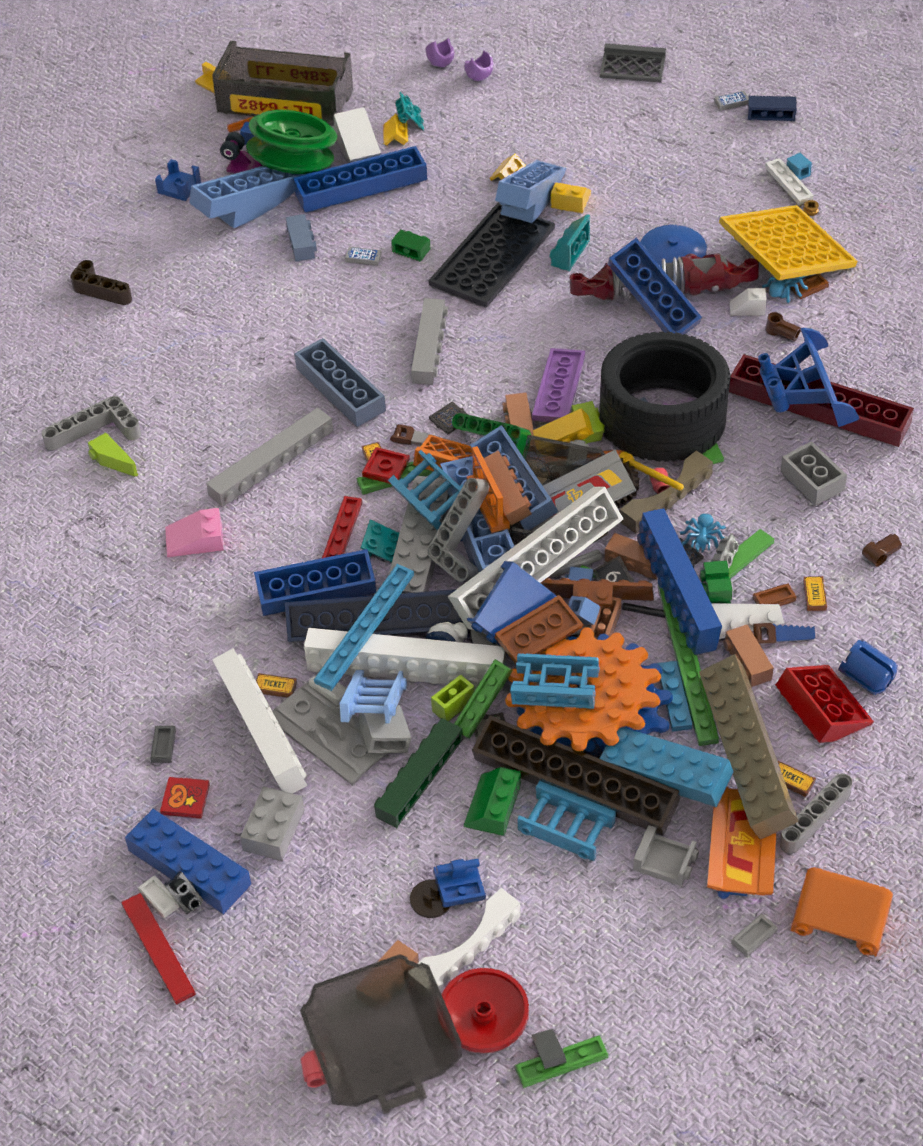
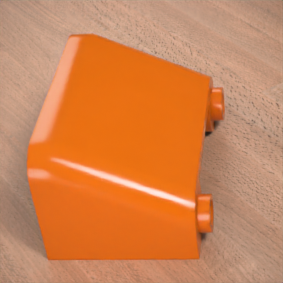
[791,867,893,957]

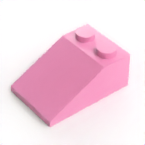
[165,508,224,557]

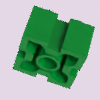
[700,560,733,604]

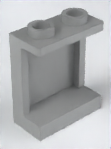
[633,825,699,886]

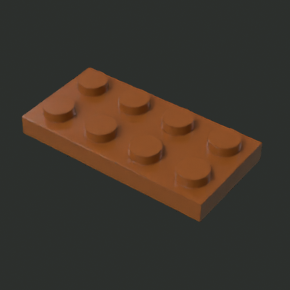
[494,595,583,664]

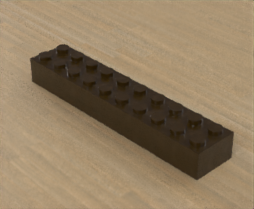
[472,715,680,836]

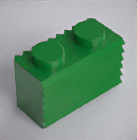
[391,229,431,262]

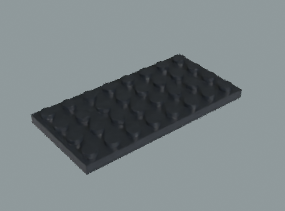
[428,202,555,308]

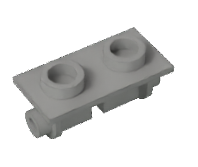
[711,533,738,569]

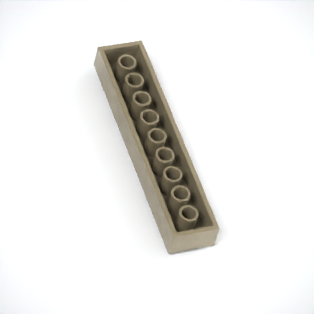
[699,654,799,840]

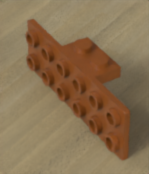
[541,578,654,607]

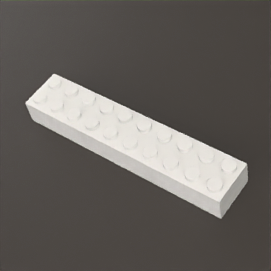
[448,487,623,630]
[304,628,506,690]

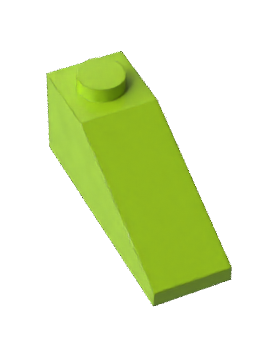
[88,433,138,477]

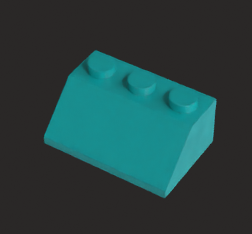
[549,214,590,272]

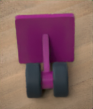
[220,132,263,174]

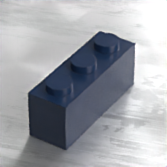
[748,95,797,121]

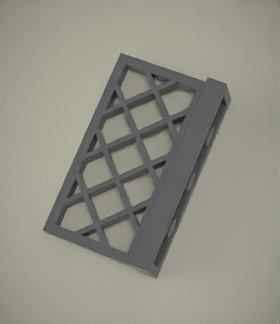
[600,43,666,83]

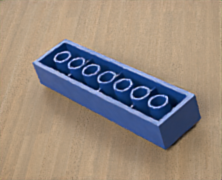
[293,146,428,213]
[637,508,722,655]

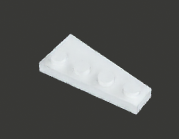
[711,603,784,639]

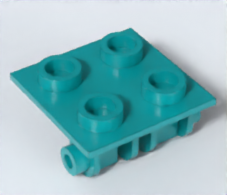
[395,92,425,130]
[360,519,400,563]

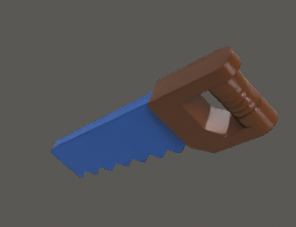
[753,623,815,644]

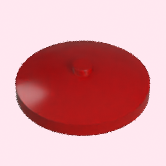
[439,968,529,1053]

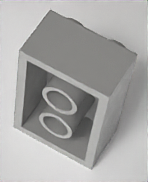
[780,441,847,506]
[240,786,304,861]

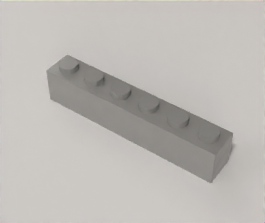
[411,298,448,385]

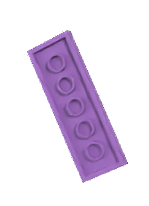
[532,348,585,422]

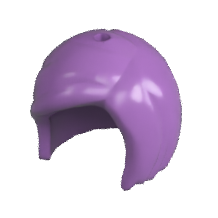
[425,38,454,67]
[464,50,494,81]

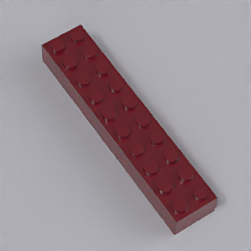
[729,354,914,447]

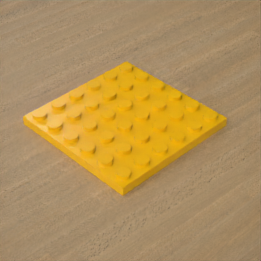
[718,205,858,280]

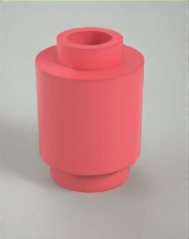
[649,468,670,494]
[301,1051,327,1087]

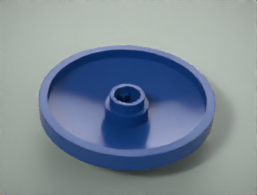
[640,225,707,268]

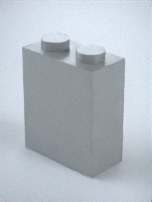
[358,705,411,753]

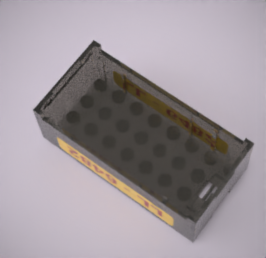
[212,40,353,126]

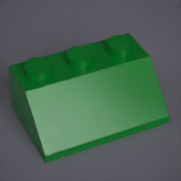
[464,767,521,836]

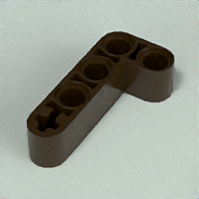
[70,260,132,305]

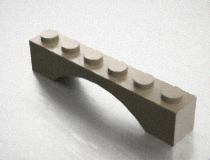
[620,450,713,534]

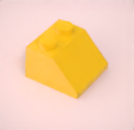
[551,182,591,213]

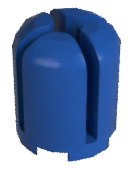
[838,639,898,695]

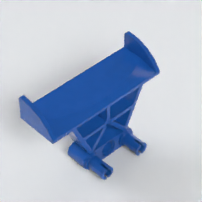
[758,328,859,427]

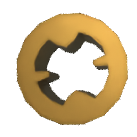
[803,200,819,216]

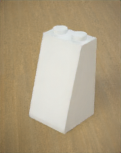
[334,107,381,164]

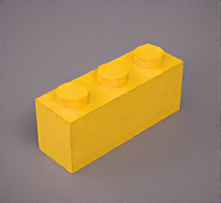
[533,408,594,455]

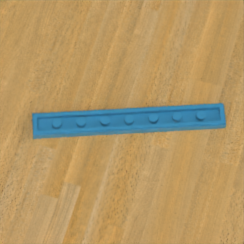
[314,564,414,691]

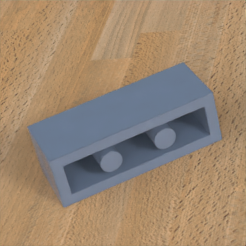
[285,214,317,262]

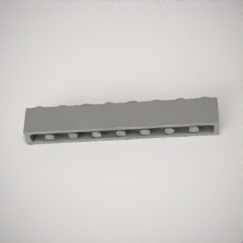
[206,407,333,507]

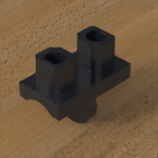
[164,871,203,914]

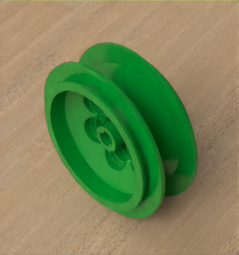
[246,110,337,174]

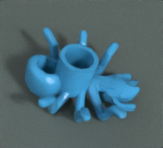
[762,276,808,303]
[680,514,726,553]

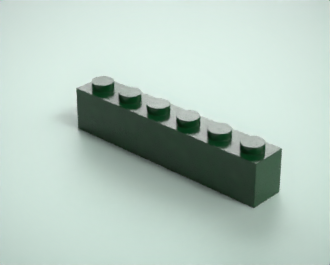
[374,718,463,828]

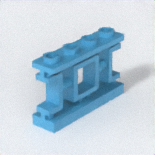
[510,653,600,709]

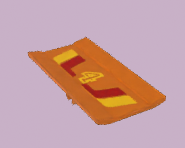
[707,787,776,895]

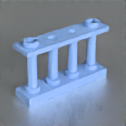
[340,670,407,723]

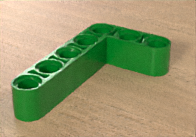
[452,413,532,459]

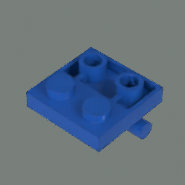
[433,858,486,907]

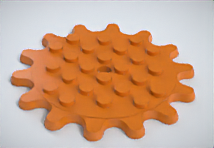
[505,627,661,751]

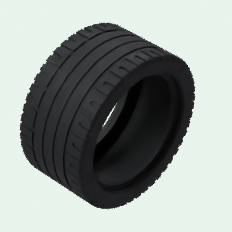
[599,332,730,462]

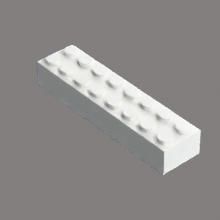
[212,648,308,794]

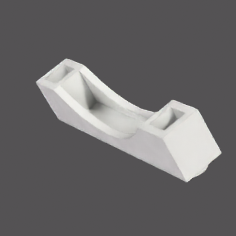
[409,888,521,999]

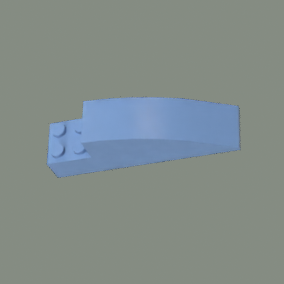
[495,160,567,223]
[189,166,310,228]
[440,456,514,572]

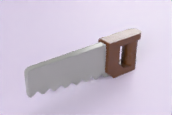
[390,424,450,445]

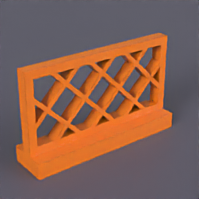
[413,434,472,471]
[467,446,510,533]

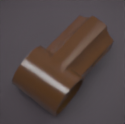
[765,312,801,341]
[862,534,902,567]

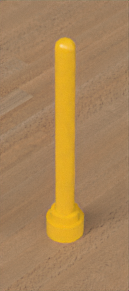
[619,452,684,491]

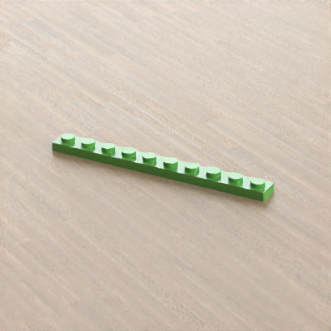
[657,585,719,746]

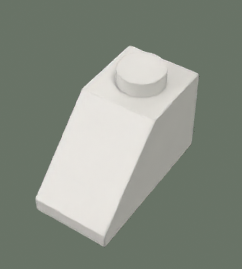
[729,288,766,316]

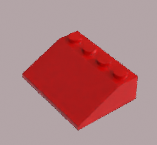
[775,665,874,743]

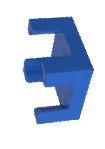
[155,159,201,201]

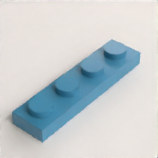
[657,661,693,732]

